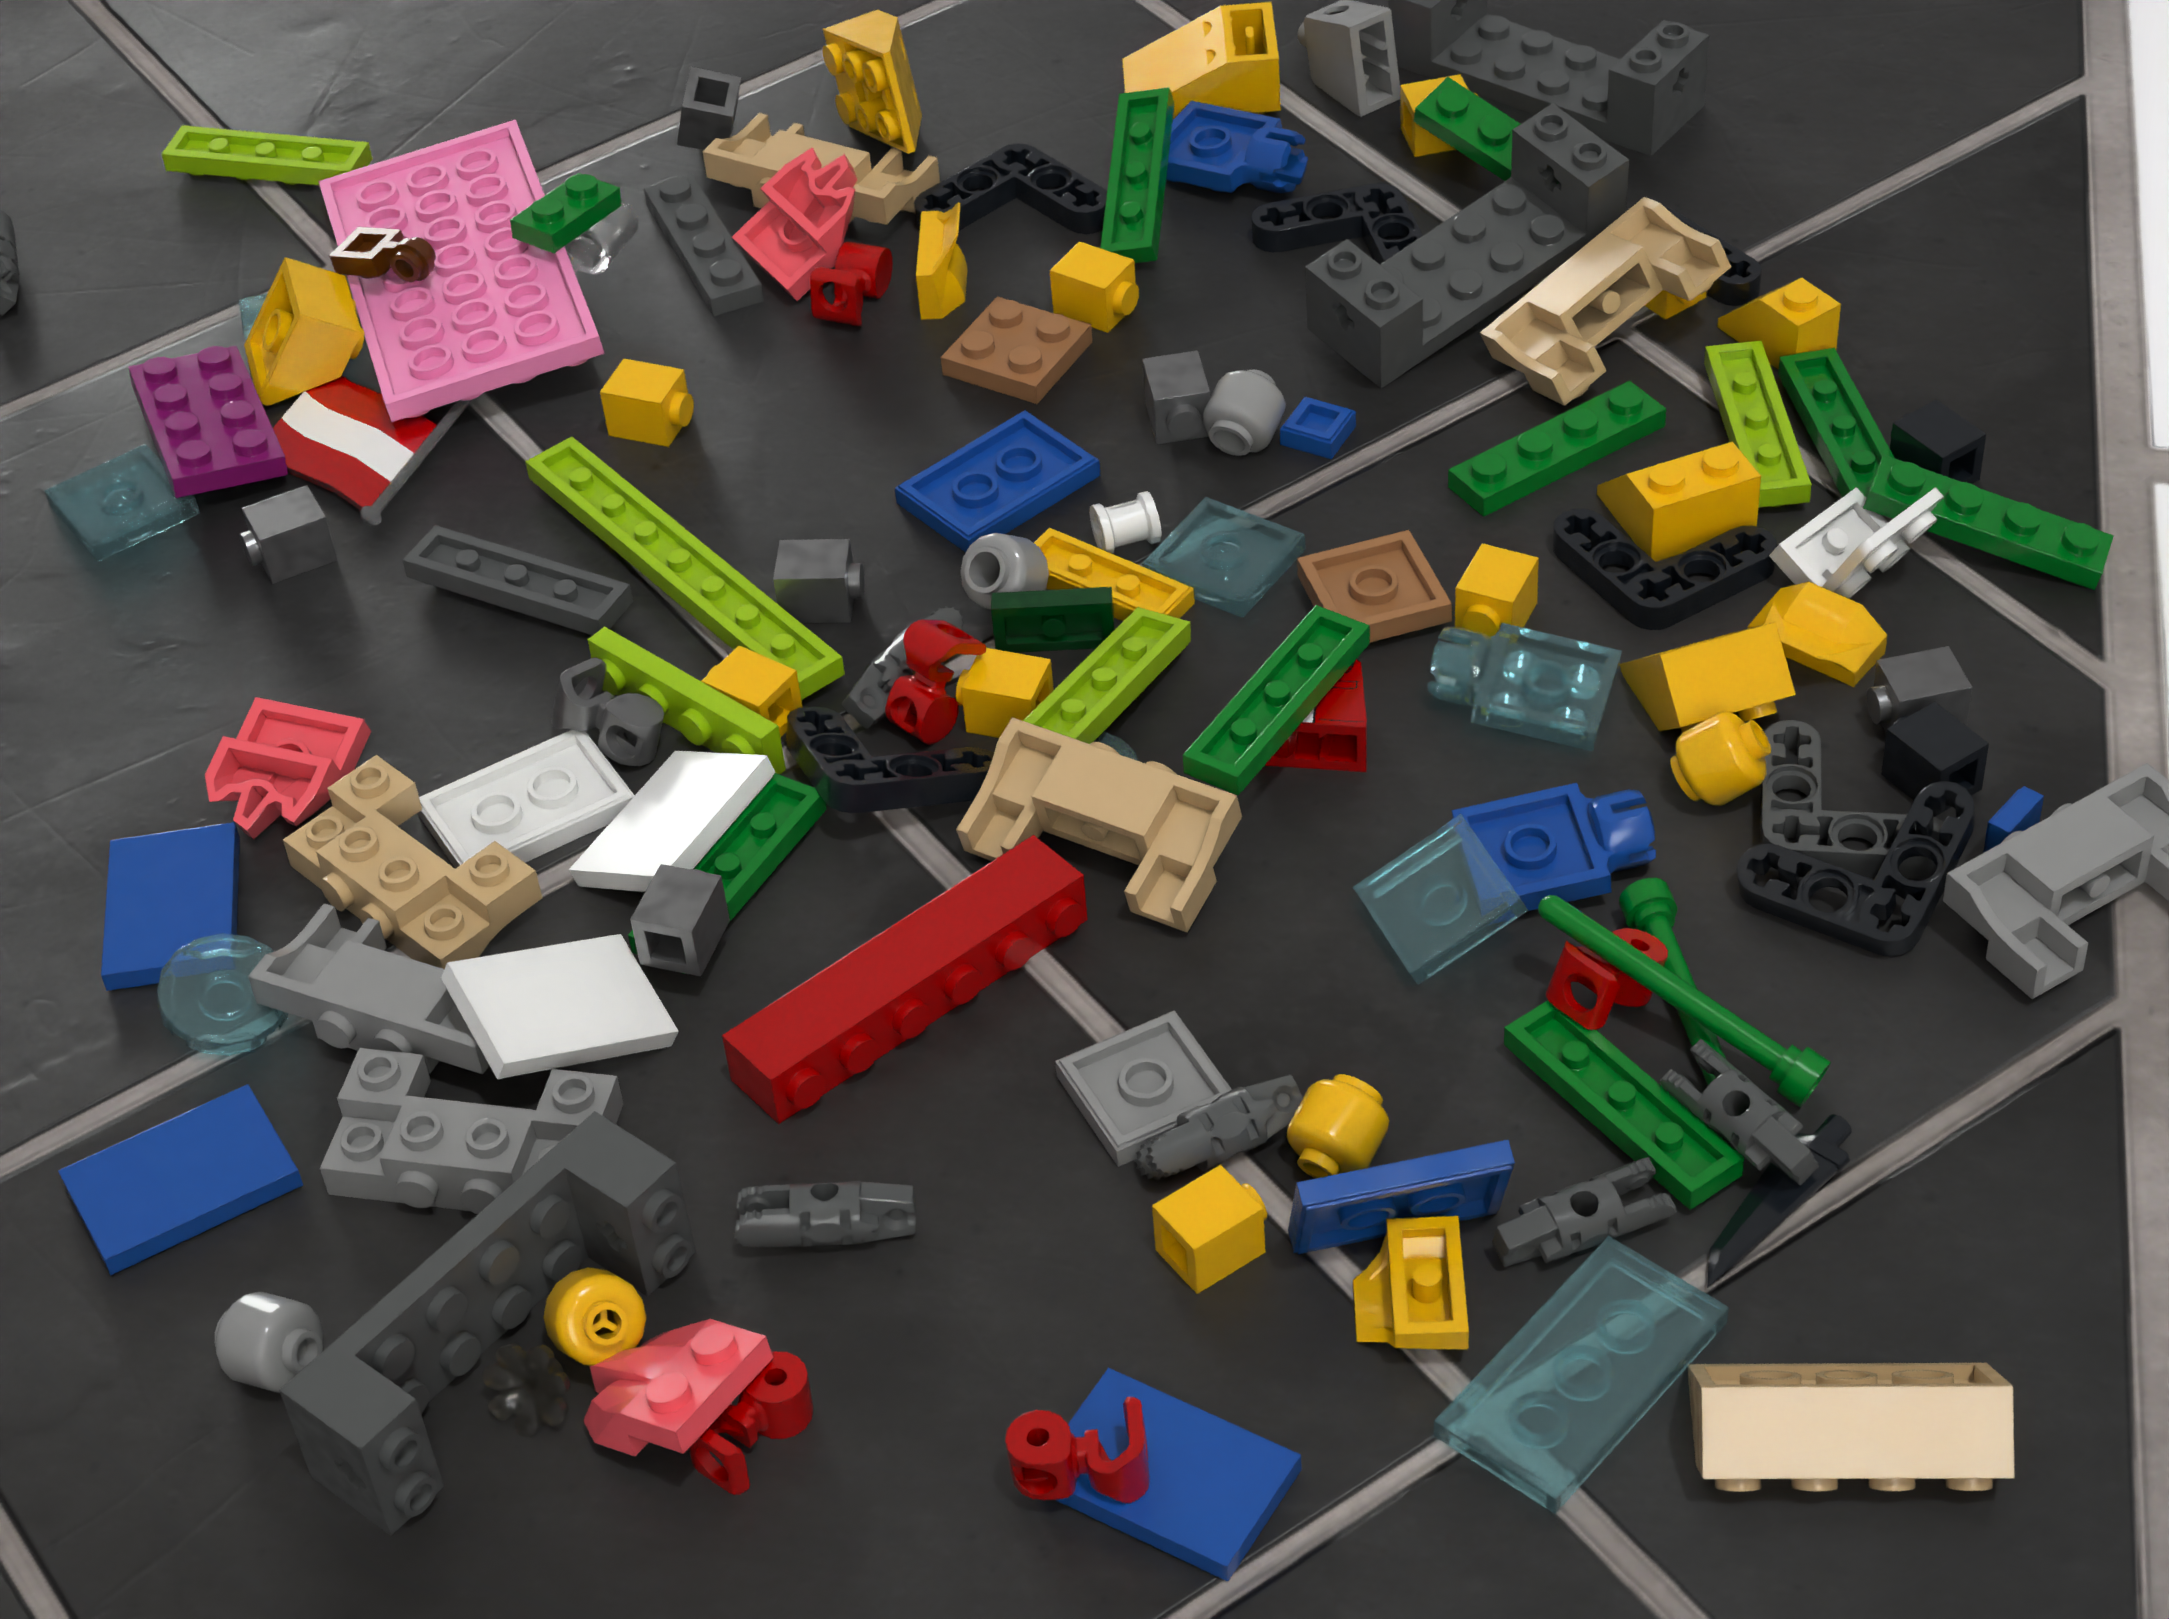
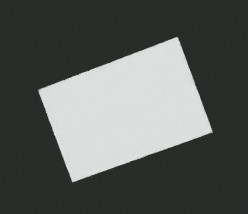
[418,729,635,868]
[569,751,776,892]
[441,934,679,1079]

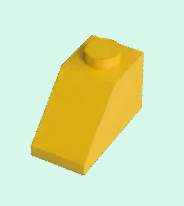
[1717,278,1841,369]

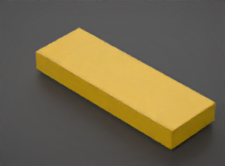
[1034,527,1195,621]

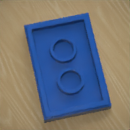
[895,410,1101,553]
[101,822,240,991]
[58,1084,303,1275]
[1288,1140,1515,1254]
[1054,1368,1302,1582]

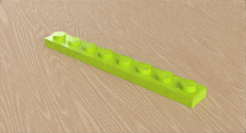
[525,436,845,700]

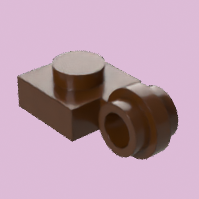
[329,227,436,282]

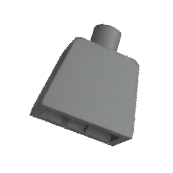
[1298,0,1400,117]

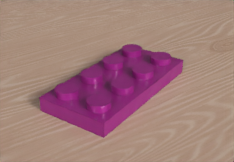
[128,345,288,498]

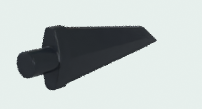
[1707,1114,1852,1288]

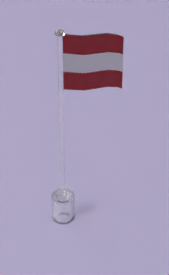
[273,199,639,526]

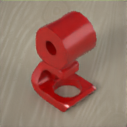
[810,241,893,327]
[885,619,986,745]
[1546,928,1668,1030]
[689,1351,813,1495]
[1005,1397,1150,1503]

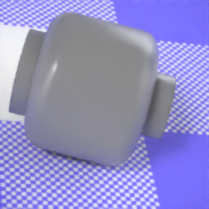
[1202,369,1286,456]
[960,533,1049,609]
[214,1292,323,1393]

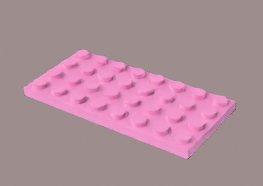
[319,119,605,422]

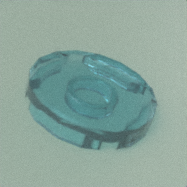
[157,933,289,1056]

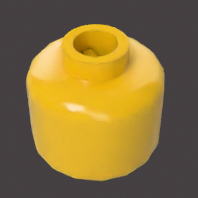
[1670,711,1771,806]
[1287,1074,1389,1178]
[544,1268,646,1366]

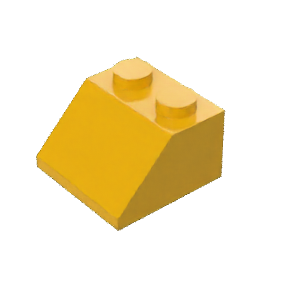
[244,257,364,406]
[1597,442,1761,562]
[1620,622,1796,733]

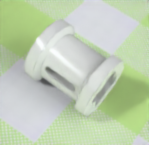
[1089,491,1162,554]

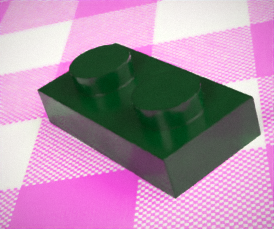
[991,587,1115,653]

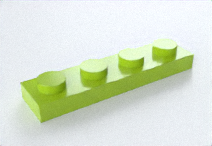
[161,125,372,185]
[1704,340,1812,508]
[1023,607,1191,744]
[587,626,786,775]

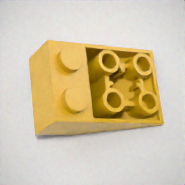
[1122,2,1281,119]
[823,10,922,154]

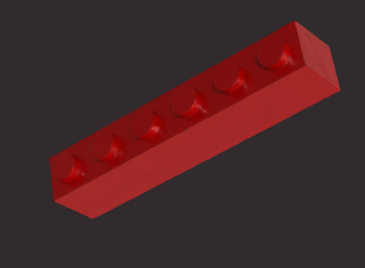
[722,835,1088,1124]

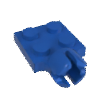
[1166,101,1308,193]
[1451,783,1656,921]

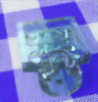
[1428,623,1622,752]

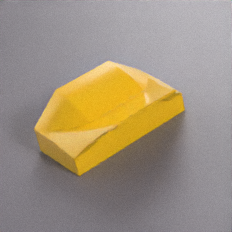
[916,202,968,320]
[1748,581,1887,687]
[1353,1216,1469,1349]

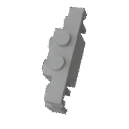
[1943,763,2169,999]
[248,903,489,1074]
[320,1048,624,1214]

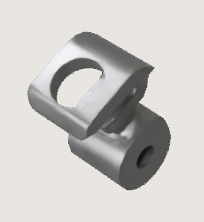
[551,658,664,766]

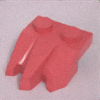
[732,148,858,301]
[205,697,371,839]
[583,1319,773,1457]

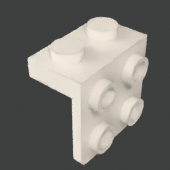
[1769,487,1944,599]

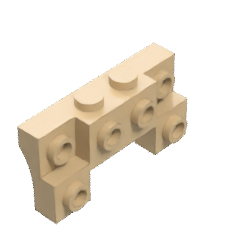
[703,113,940,225]
[1480,197,1731,406]
[956,717,1242,933]
[283,755,542,969]

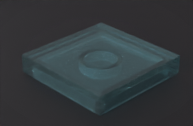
[45,444,200,562]
[1142,497,1305,618]
[1353,814,1528,985]

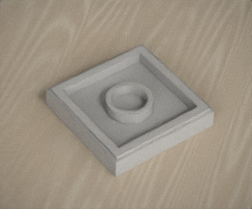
[1055,1010,1232,1167]

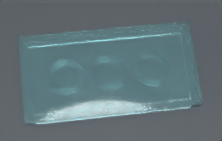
[1434,1236,1729,1514]

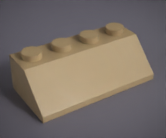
[1688,1363,2014,1492]

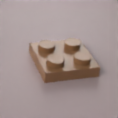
[941,296,1092,404]
[1297,530,1452,642]

